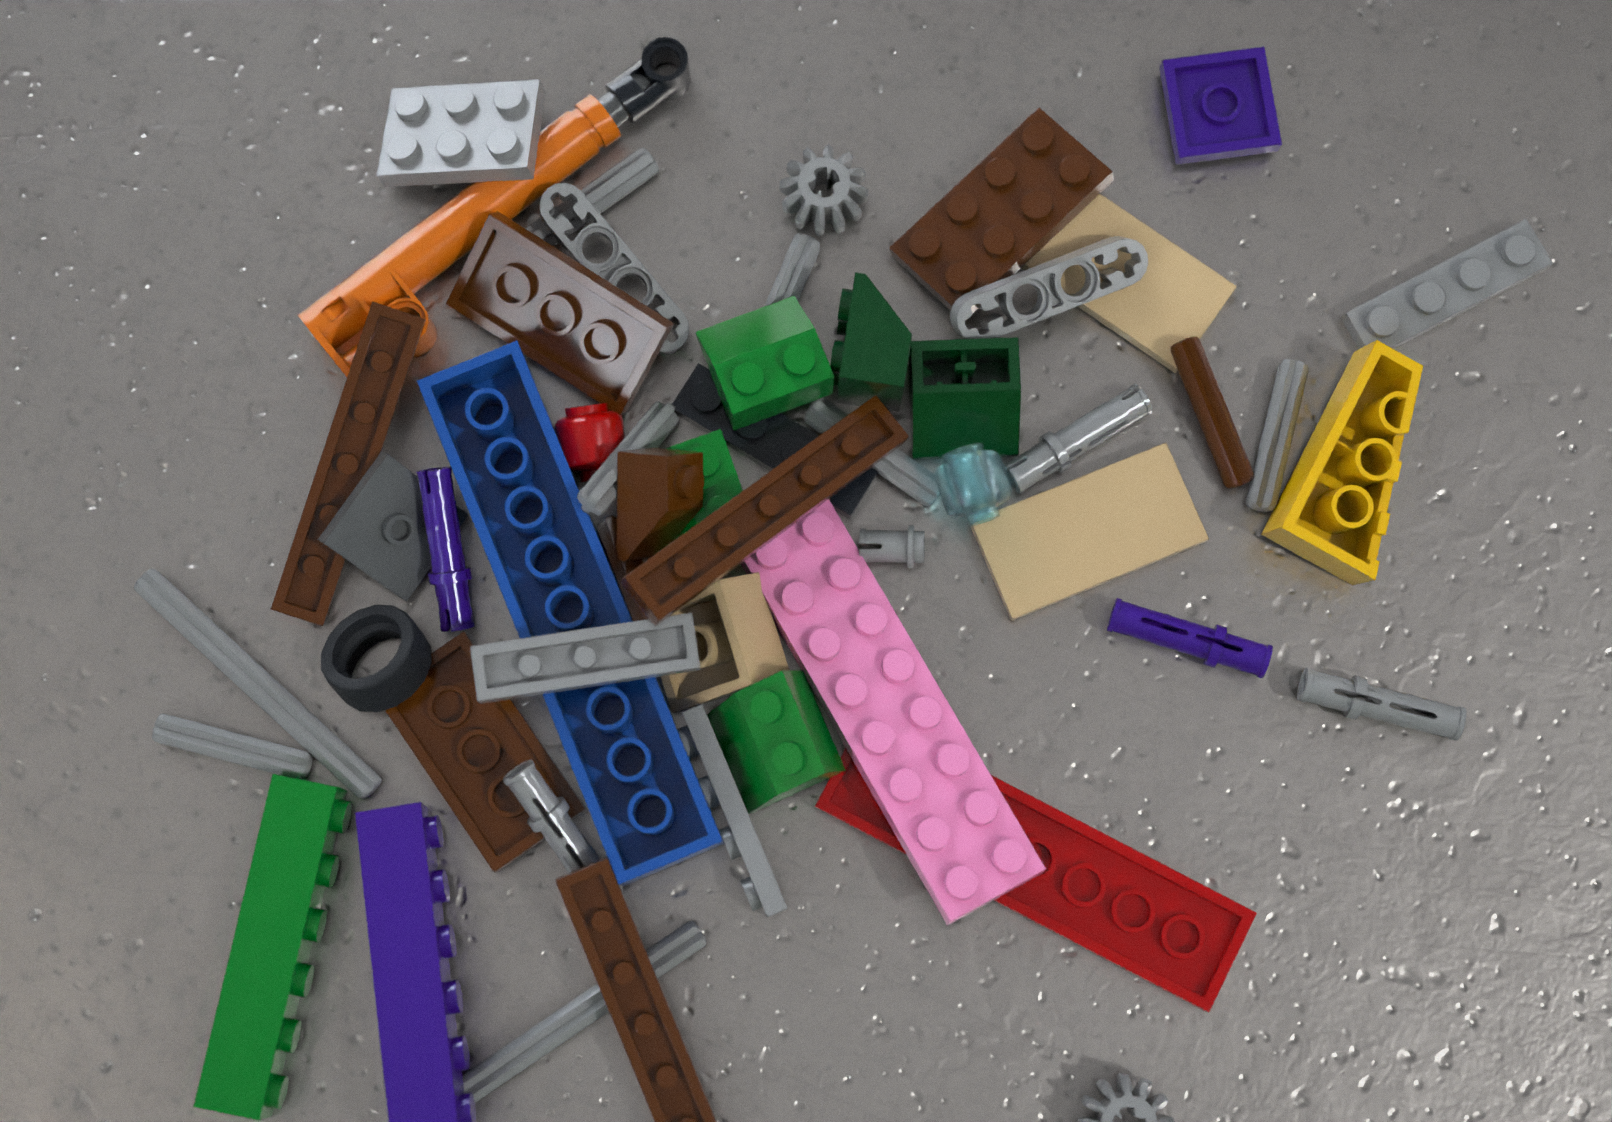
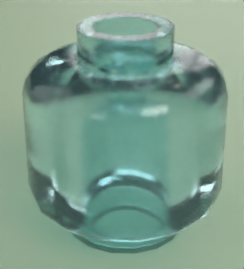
[935,443,1012,526]

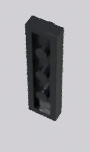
[672,363,878,520]

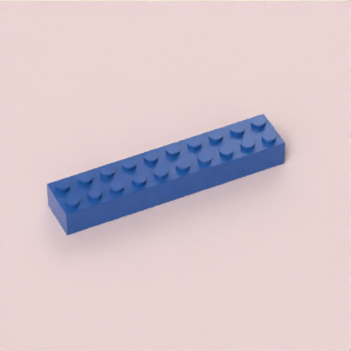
[417,340,725,886]

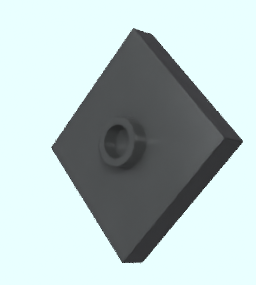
[318,451,469,602]

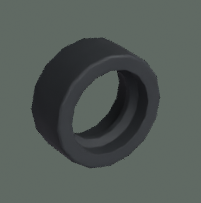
[321,605,432,712]

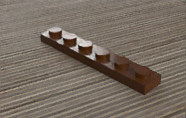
[271,301,426,626]
[621,395,909,627]
[555,857,717,1122]

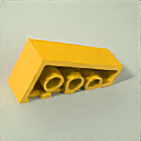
[1261,340,1423,586]

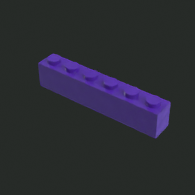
[355,802,477,1122]

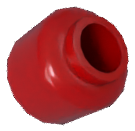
[554,403,625,482]

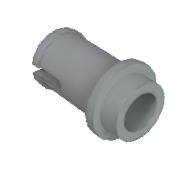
[859,525,925,568]

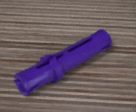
[417,466,475,632]
[1106,598,1273,678]

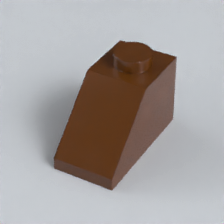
[617,448,704,561]

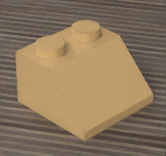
[661,572,789,713]

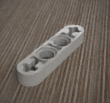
[540,183,689,356]
[950,236,1148,339]

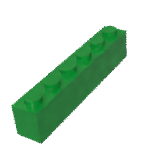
[193,774,352,1121]

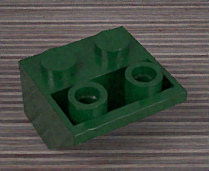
[830,272,912,412]
[908,337,1021,460]

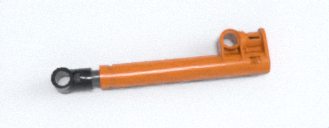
[298,37,691,377]

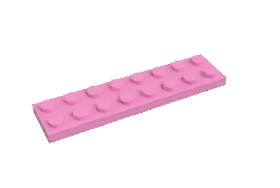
[741,499,1046,926]

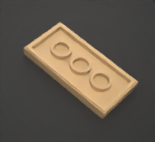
[1021,194,1237,374]
[970,443,1209,621]

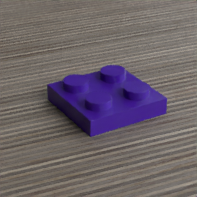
[1159,47,1282,165]

